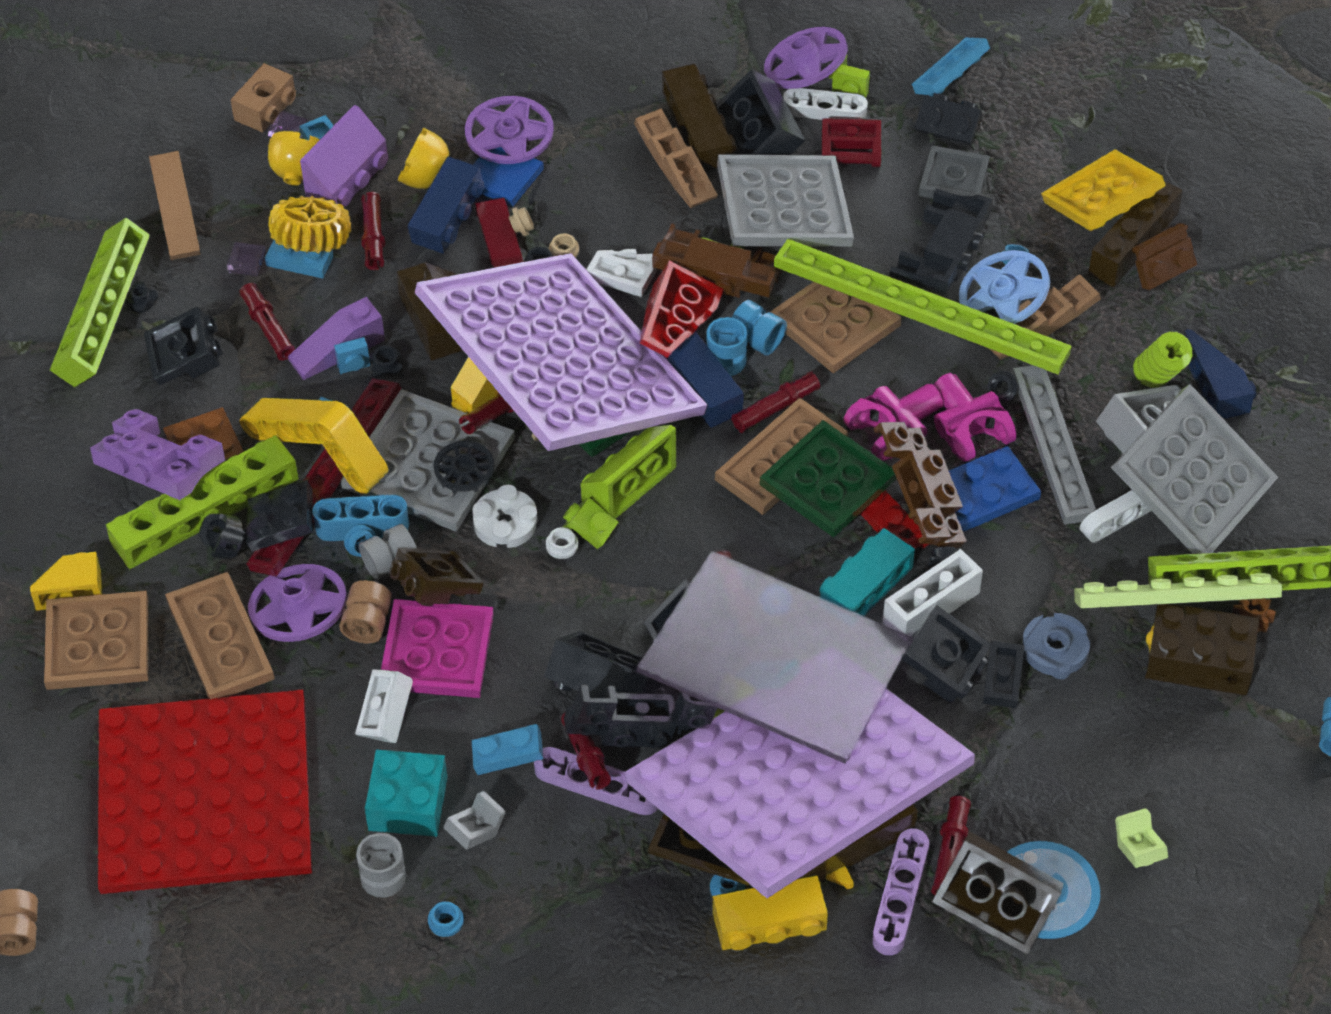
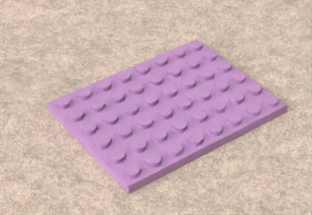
[415,253,707,451]
[625,648,975,898]

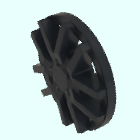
[434,441,494,494]

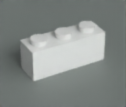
[883,549,983,644]

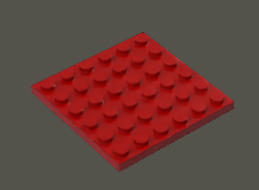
[98,690,312,894]

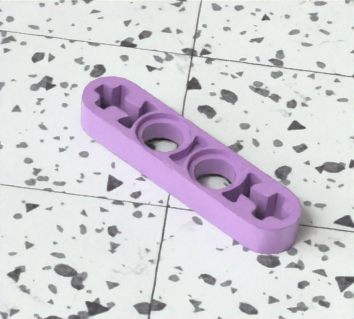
[534,747,658,815]
[873,828,929,955]

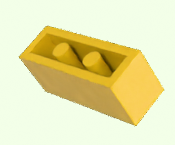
[713,876,828,950]

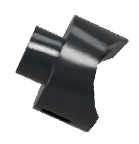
[199,514,247,560]

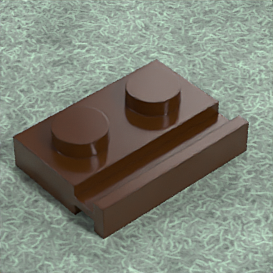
[1132,223,1197,290]

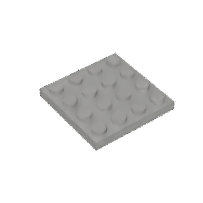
[717,155,854,247]
[1111,384,1278,554]
[341,389,515,532]

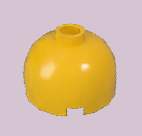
[397,127,449,189]
[268,131,320,186]

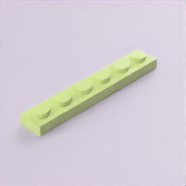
[1074,573,1282,608]

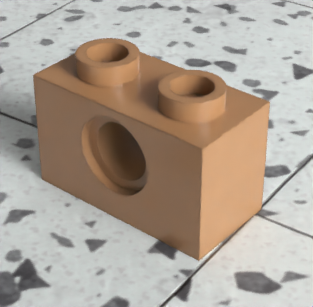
[231,63,296,133]

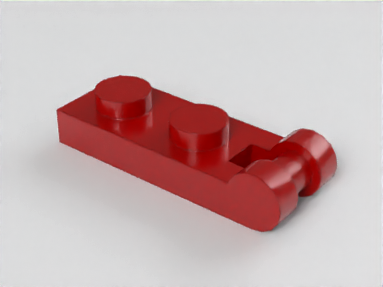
[860,490,930,549]

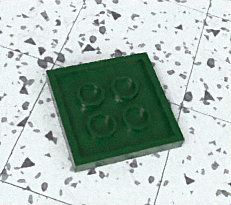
[759,420,897,538]

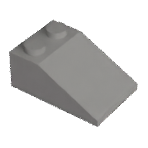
[1096,385,1181,453]

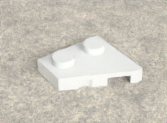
[586,249,658,297]

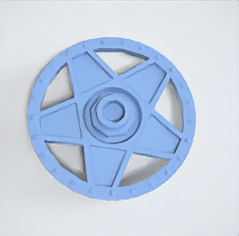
[959,250,1050,324]

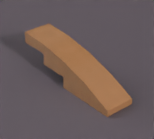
[634,108,718,208]
[149,151,201,260]
[990,274,1101,360]

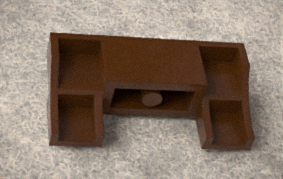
[652,223,783,298]
[873,422,967,549]

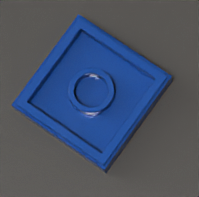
[473,147,544,207]

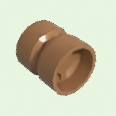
[339,580,392,644]
[0,889,38,956]

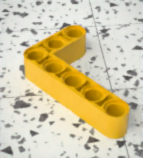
[239,398,389,495]

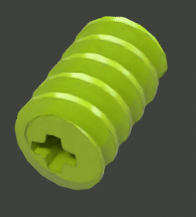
[1133,332,1192,388]

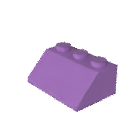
[300,105,388,207]

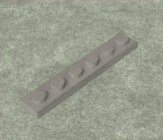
[1013,365,1096,525]

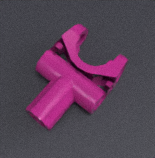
[933,373,1016,462]
[843,384,943,461]

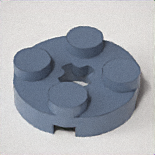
[1022,613,1090,679]

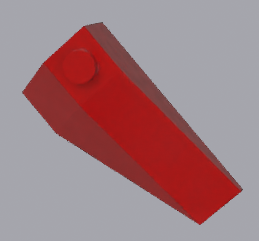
[640,260,723,358]

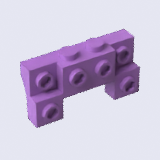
[90,409,225,500]

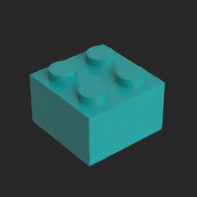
[365,750,447,837]

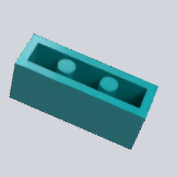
[819,528,915,629]

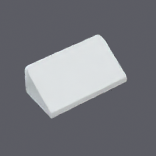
[355,669,413,743]

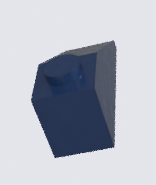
[1184,329,1256,419]

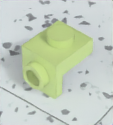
[1115,808,1168,868]

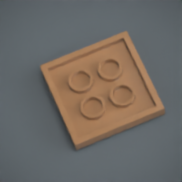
[770,282,901,373]
[44,591,148,690]

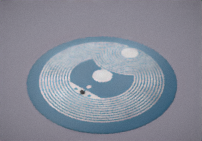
[1007,841,1100,939]

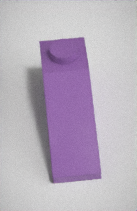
[288,297,385,380]

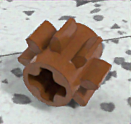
[1232,598,1276,633]

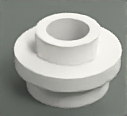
[546,527,578,559]

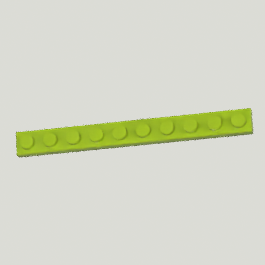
[774,239,1072,375]

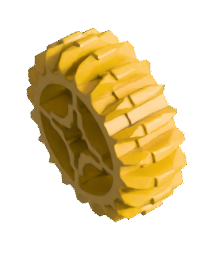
[268,195,351,254]

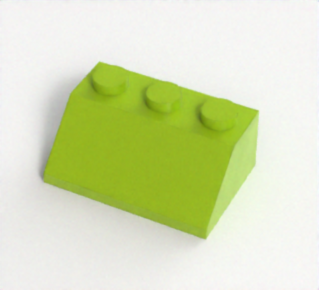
[581,425,676,519]

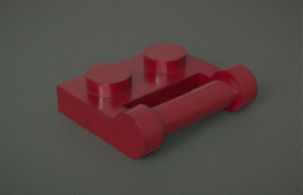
[822,118,881,167]

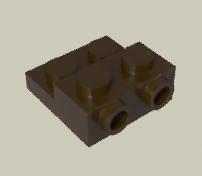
[390,548,484,606]

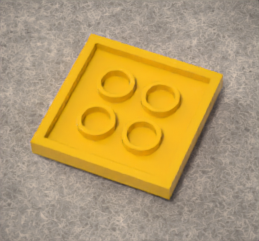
[1041,149,1166,231]

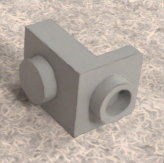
[444,791,505,850]

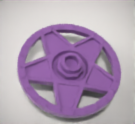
[764,27,848,89]
[465,96,554,164]
[248,564,347,642]

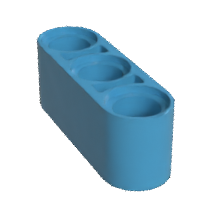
[312,495,410,541]

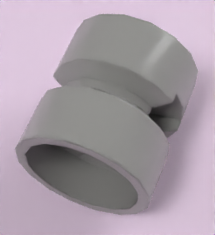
[359,524,417,582]
[356,833,406,898]

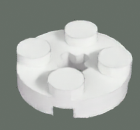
[472,485,538,548]

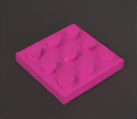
[381,599,494,698]

